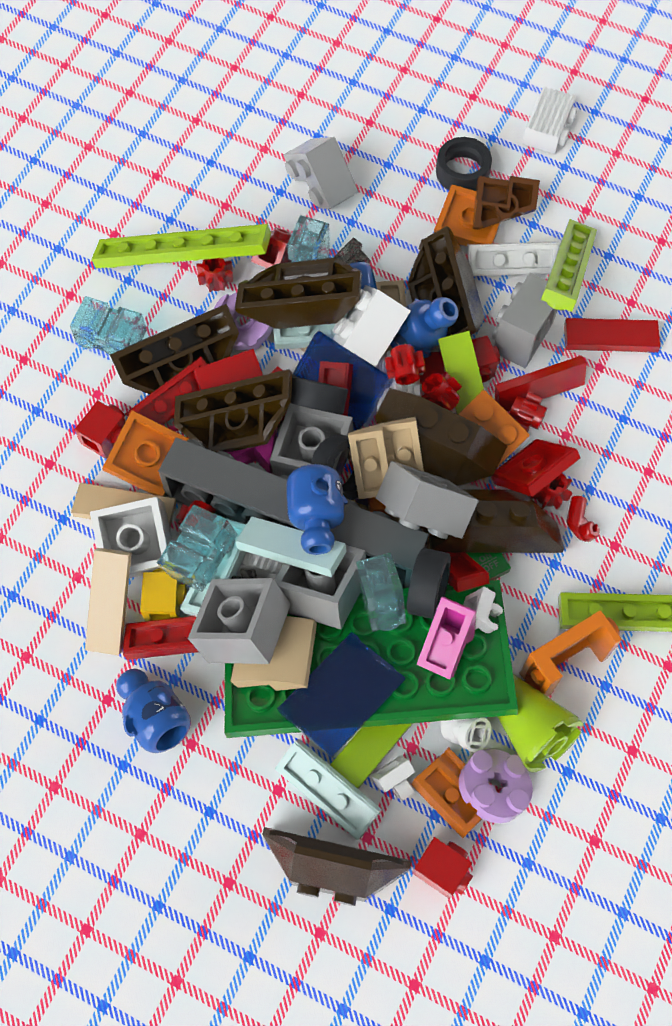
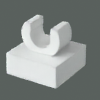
[463,587,503,633]
[370,756,416,801]

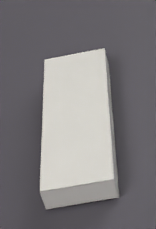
[468,242,560,276]

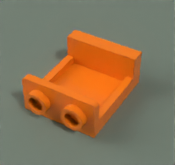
[519,610,622,697]

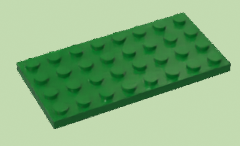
[224,580,518,738]

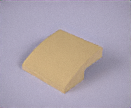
[348,417,424,499]
[231,616,317,691]

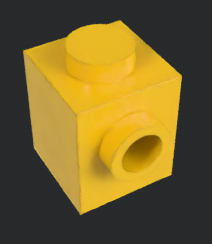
[140,568,187,621]

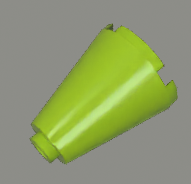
[497,674,584,773]

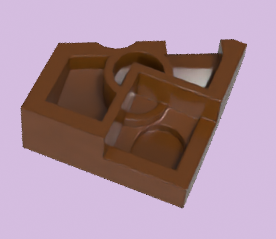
[473,176,540,230]

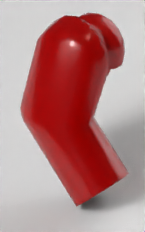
[566,496,600,542]

